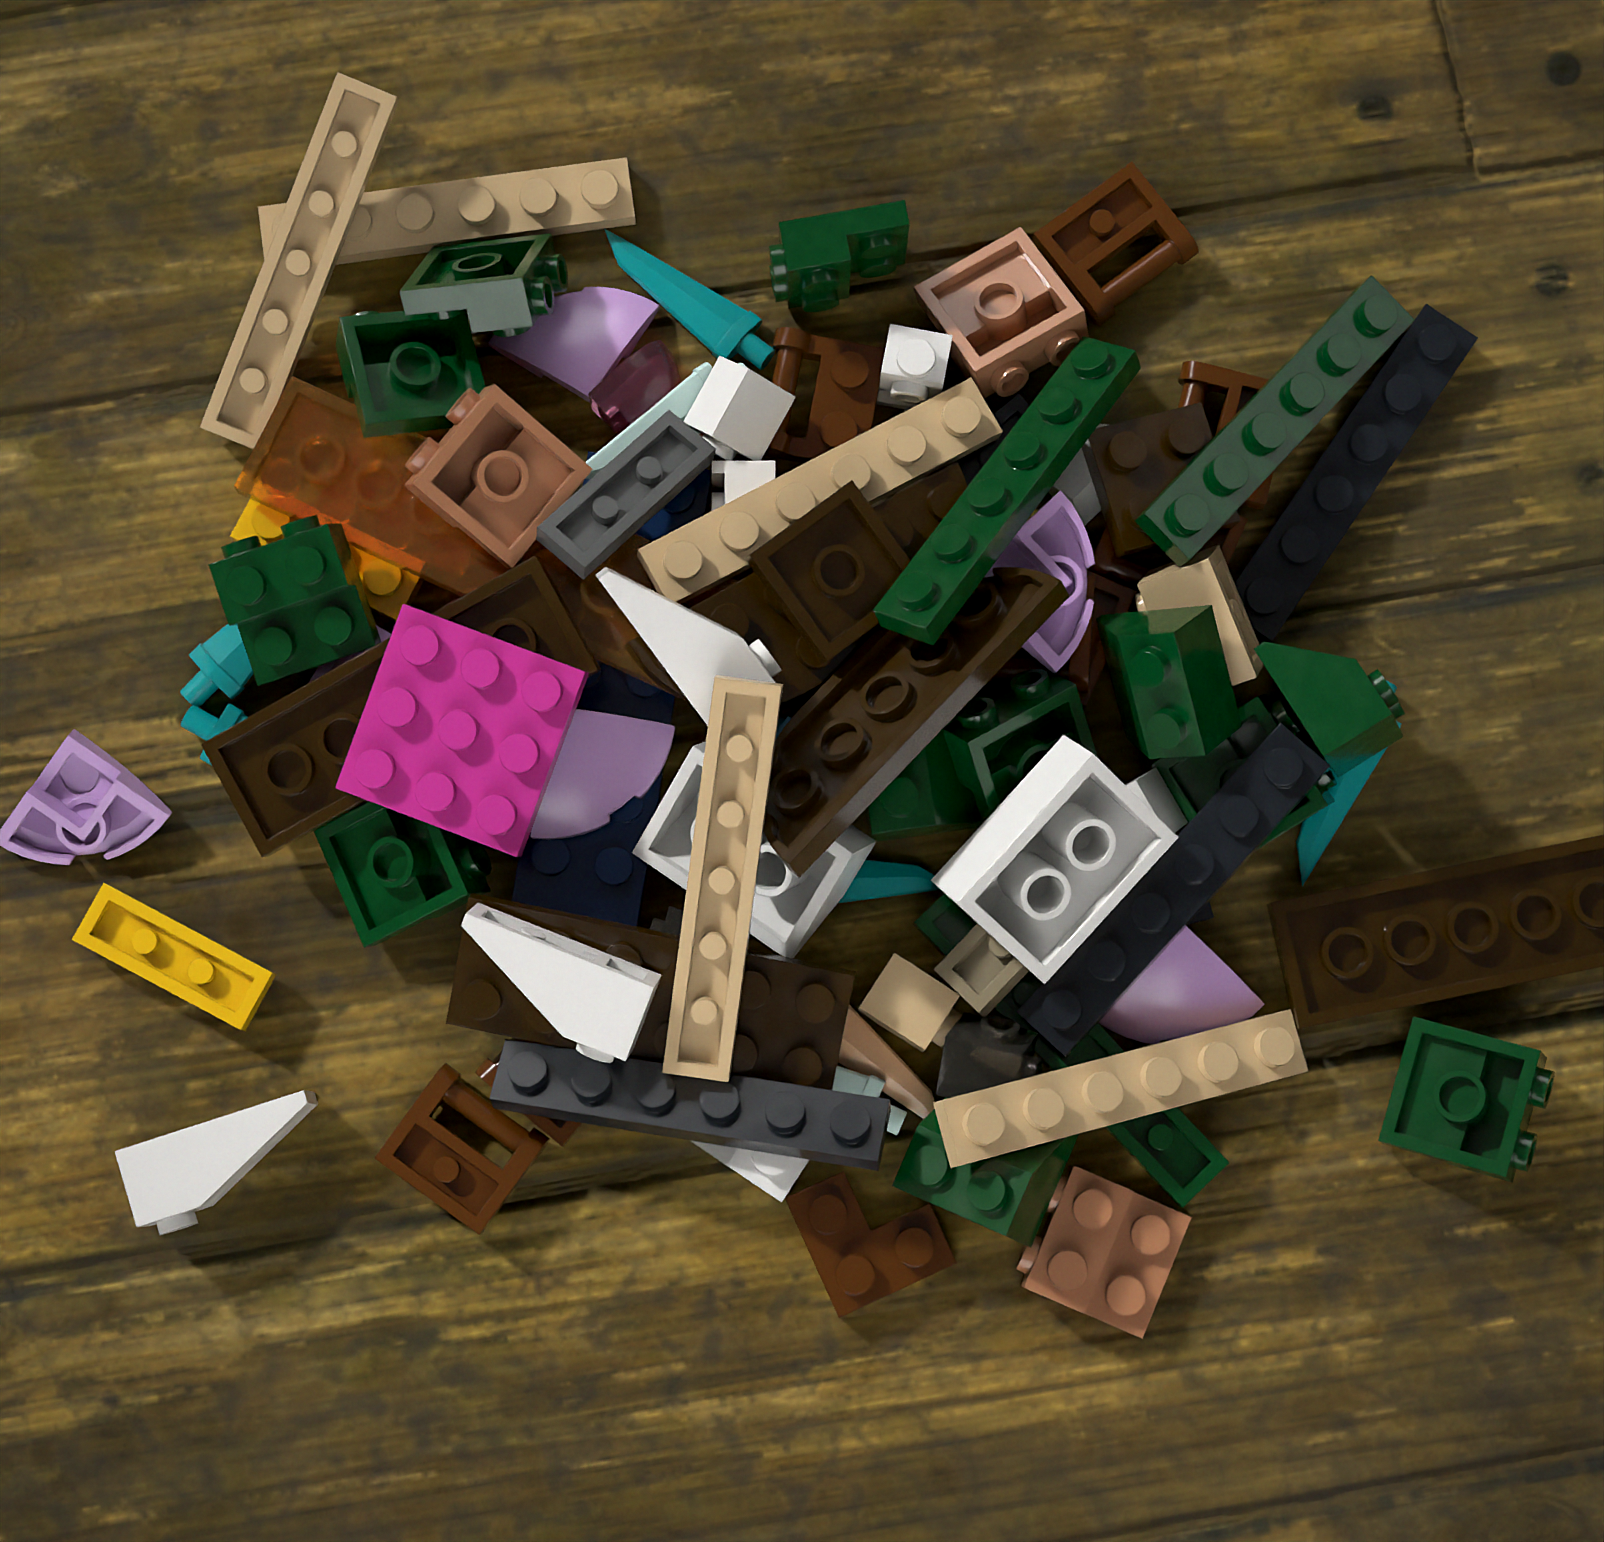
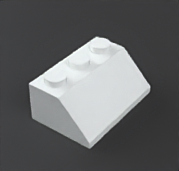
[931,735,1179,984]
[632,741,876,958]

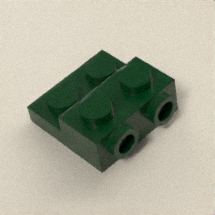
[769,200,910,312]
[399,233,568,337]
[336,311,485,438]
[208,515,381,686]
[942,669,1098,823]
[1151,694,1337,850]
[314,801,492,948]
[1378,1017,1555,1183]

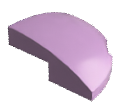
[488,287,660,404]
[985,490,1095,673]
[531,709,675,840]
[0,729,172,865]
[1099,926,1265,1044]

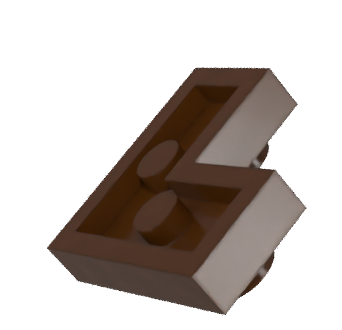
[785,1171,957,1318]

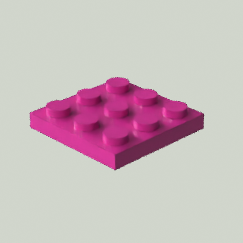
[335,604,589,857]

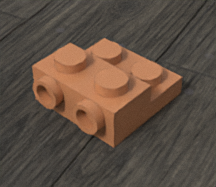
[914,227,1089,398]
[404,384,593,568]
[1015,1166,1192,1339]

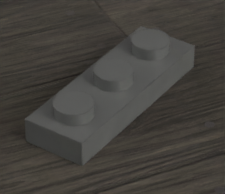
[536,410,716,580]

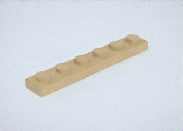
[200,72,400,452]
[258,157,636,265]
[637,377,1003,604]
[662,675,783,1082]
[933,1009,1308,1168]

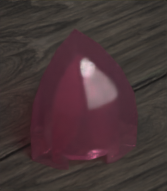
[588,340,681,436]

